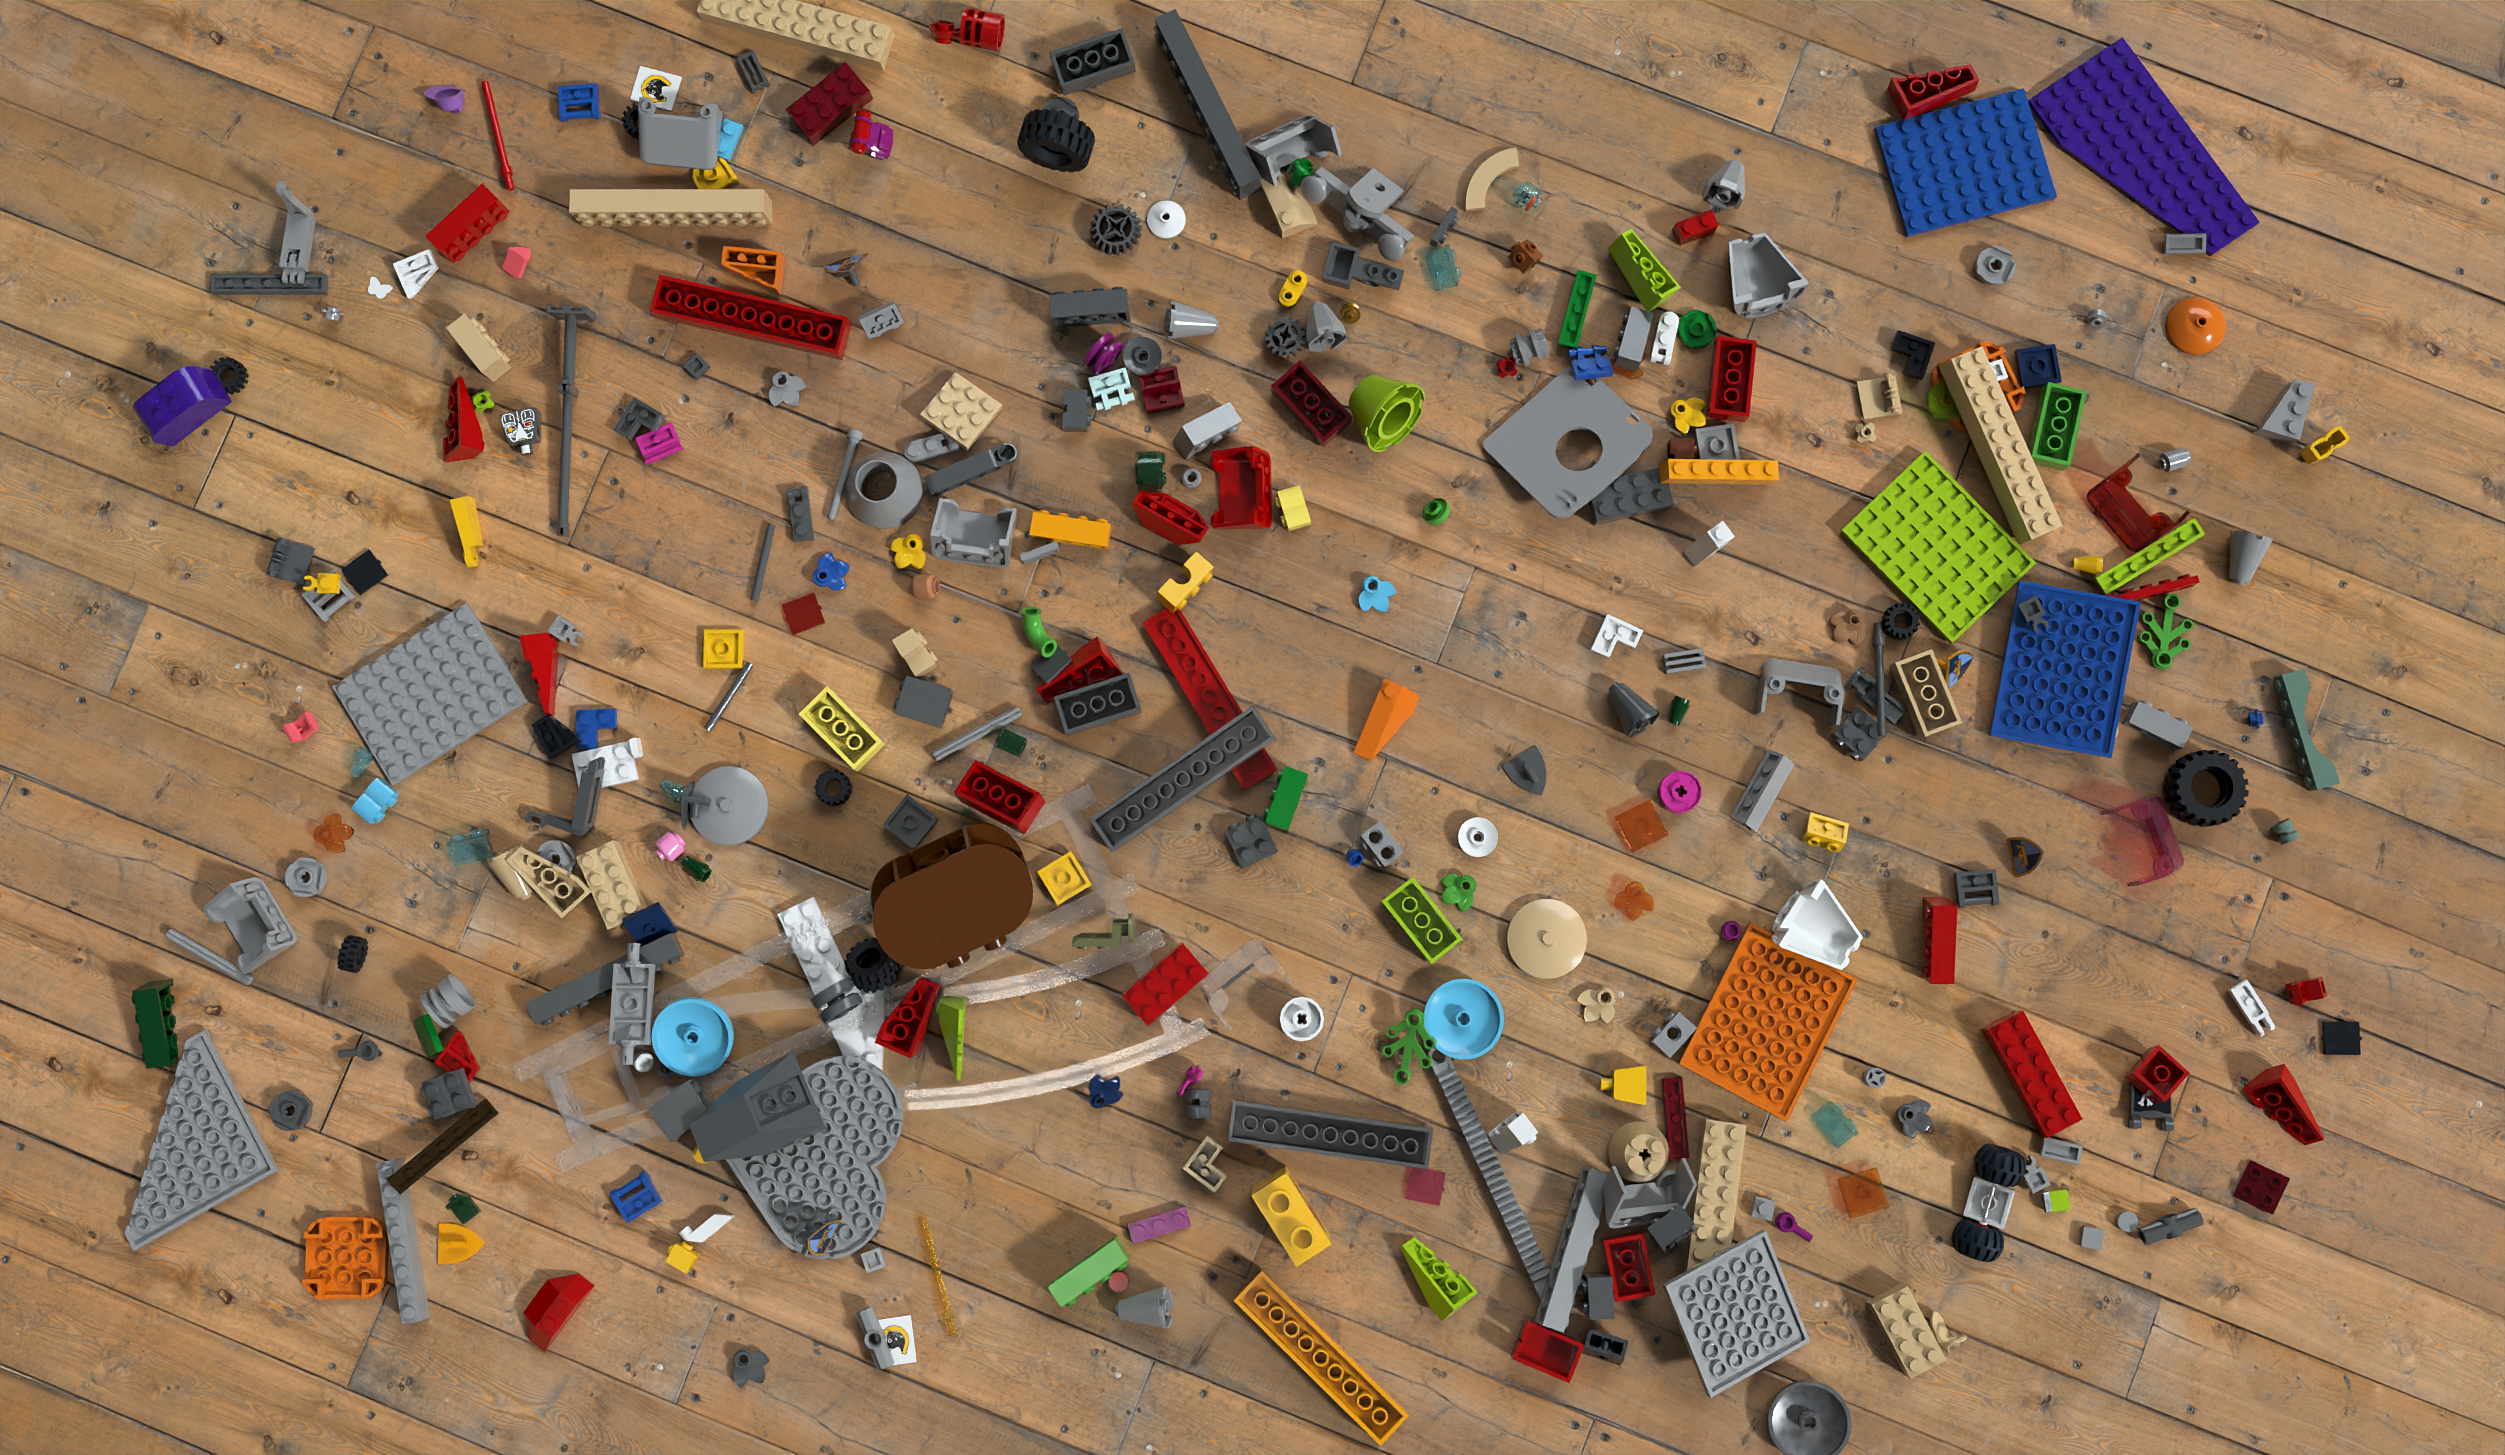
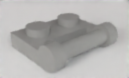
[301,570,356,622]

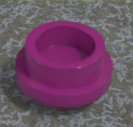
[1721,921,1741,941]

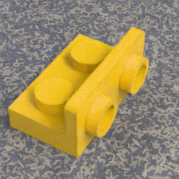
[1802,812,1849,852]

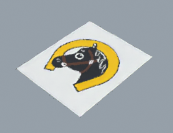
[630,66,682,111]
[875,1315,917,1366]

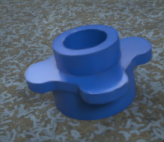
[2248,709,2263,729]

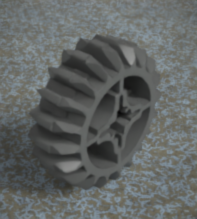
[1090,203,1142,256]

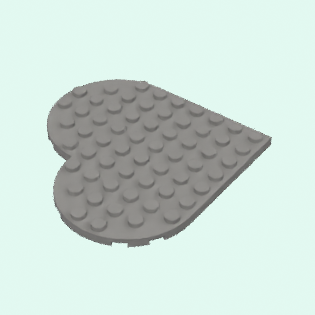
[726,1056,903,1259]

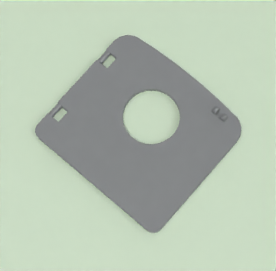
[1483,366,1653,519]

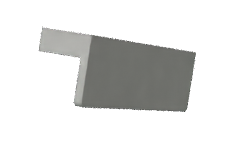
[1730,749,1794,832]

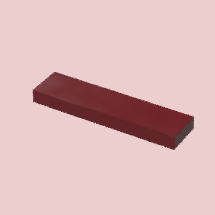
[1661,1077,1689,1159]

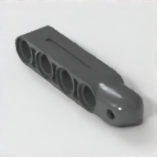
[924,443,1018,497]

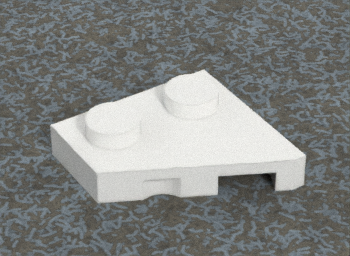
[393,249,438,299]

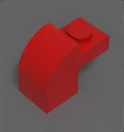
[2285,976,2327,1005]

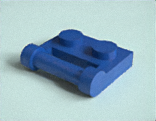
[558,83,601,122]
[610,1170,663,1223]

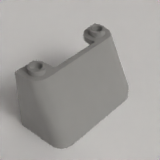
[930,498,1017,568]
[203,877,297,975]

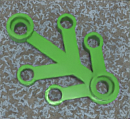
[2137,594,2194,670]
[1382,1008,1437,1085]

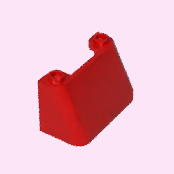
[1210,446,1272,530]

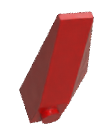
[443,376,485,462]
[519,632,559,716]
[1036,636,1123,703]
[875,977,940,1058]

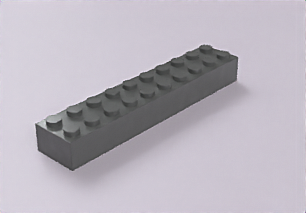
[1153,9,1261,200]
[1089,706,1277,852]
[1228,1099,1433,1169]

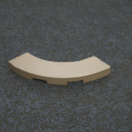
[1465,147,1519,211]

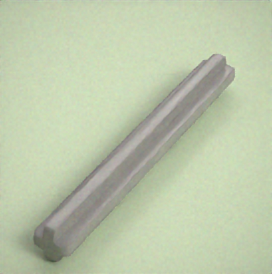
[932,707,1022,761]
[165,929,254,985]

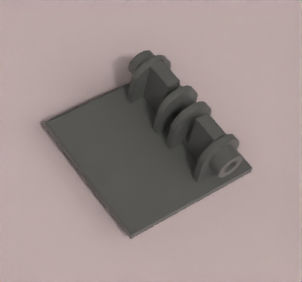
[266,538,315,585]

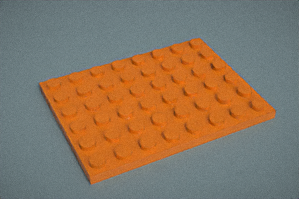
[1678,922,1858,1122]

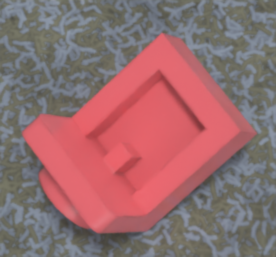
[282,712,320,743]

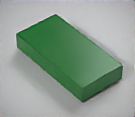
[414,1014,443,1057]

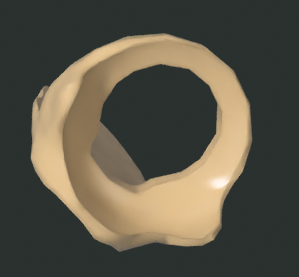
[1930,1311,1967,1354]

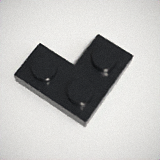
[1890,330,1935,380]

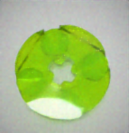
[1926,380,1960,420]

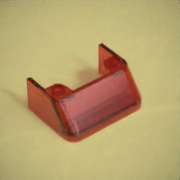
[2087,452,2190,552]

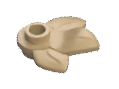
[1577,988,1615,1023]

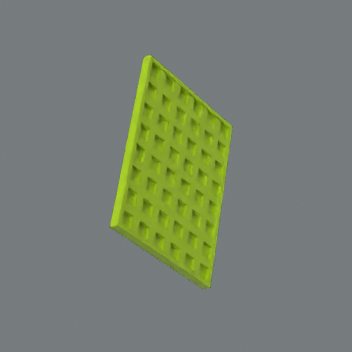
[1840,450,2036,644]

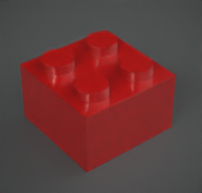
[2124,1045,2190,1105]

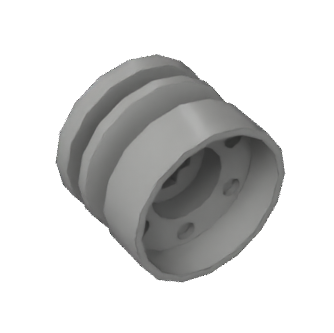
[420,974,476,1028]

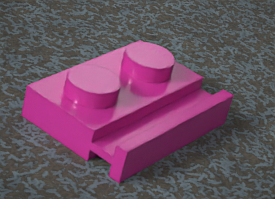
[635,423,684,465]

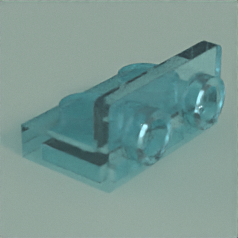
[1425,244,1461,291]
[446,828,494,867]
[1811,1101,1859,1148]

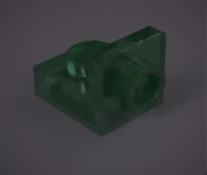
[445,1192,481,1225]

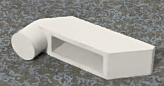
[679,1213,735,1242]

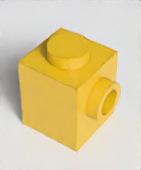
[665,1241,701,1273]

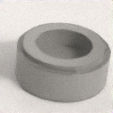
[2116,1211,2138,1232]

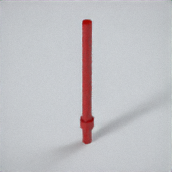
[481,81,515,191]

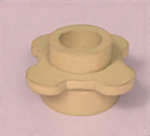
[1855,423,1876,443]

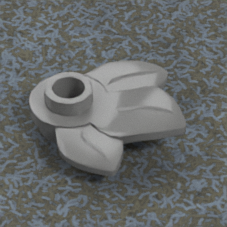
[769,371,806,407]

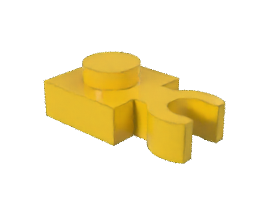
[303,573,340,594]

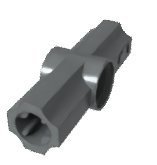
[2138,1208,2203,1245]

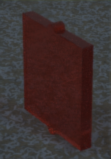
[782,593,825,635]

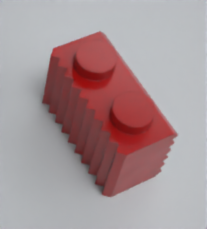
[1672,210,1718,246]

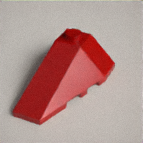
[2243,1064,2324,1145]

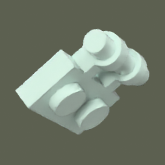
[1088,368,1135,410]

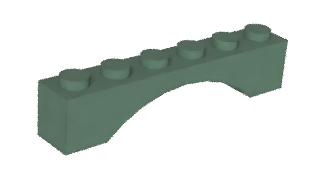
[2274,669,2340,791]

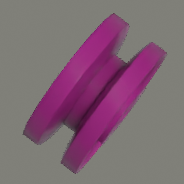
[1083,332,1124,375]

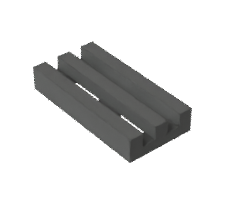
[736,50,771,94]

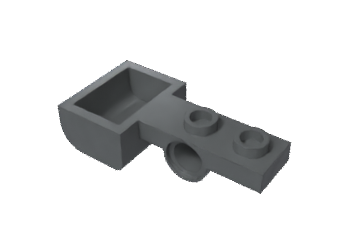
[1322,241,1404,291]

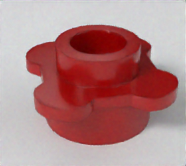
[1497,357,1518,378]

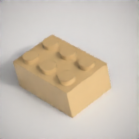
[446,313,512,382]

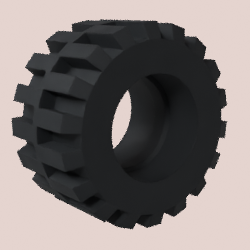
[844,938,900,993]

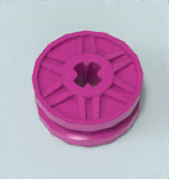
[1658,771,1702,814]

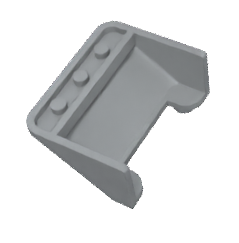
[638,97,723,170]

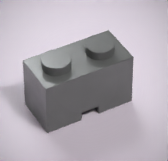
[1062,389,1092,432]

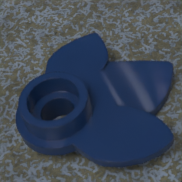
[1088,1074,1123,1108]

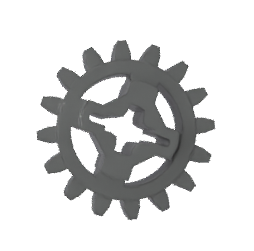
[1264,316,1306,359]

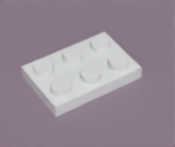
[572,741,639,788]

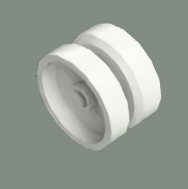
[1280,997,1324,1041]

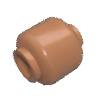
[910,574,940,600]

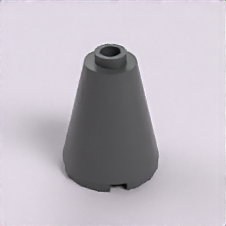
[1608,682,1660,738]

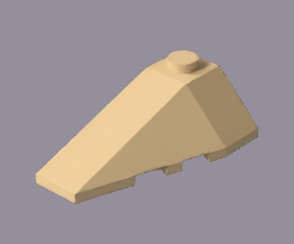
[506,846,592,918]

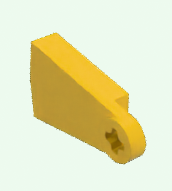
[450,496,483,568]

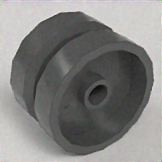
[810,977,863,1024]

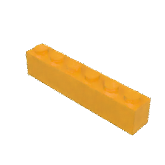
[1659,459,1779,485]

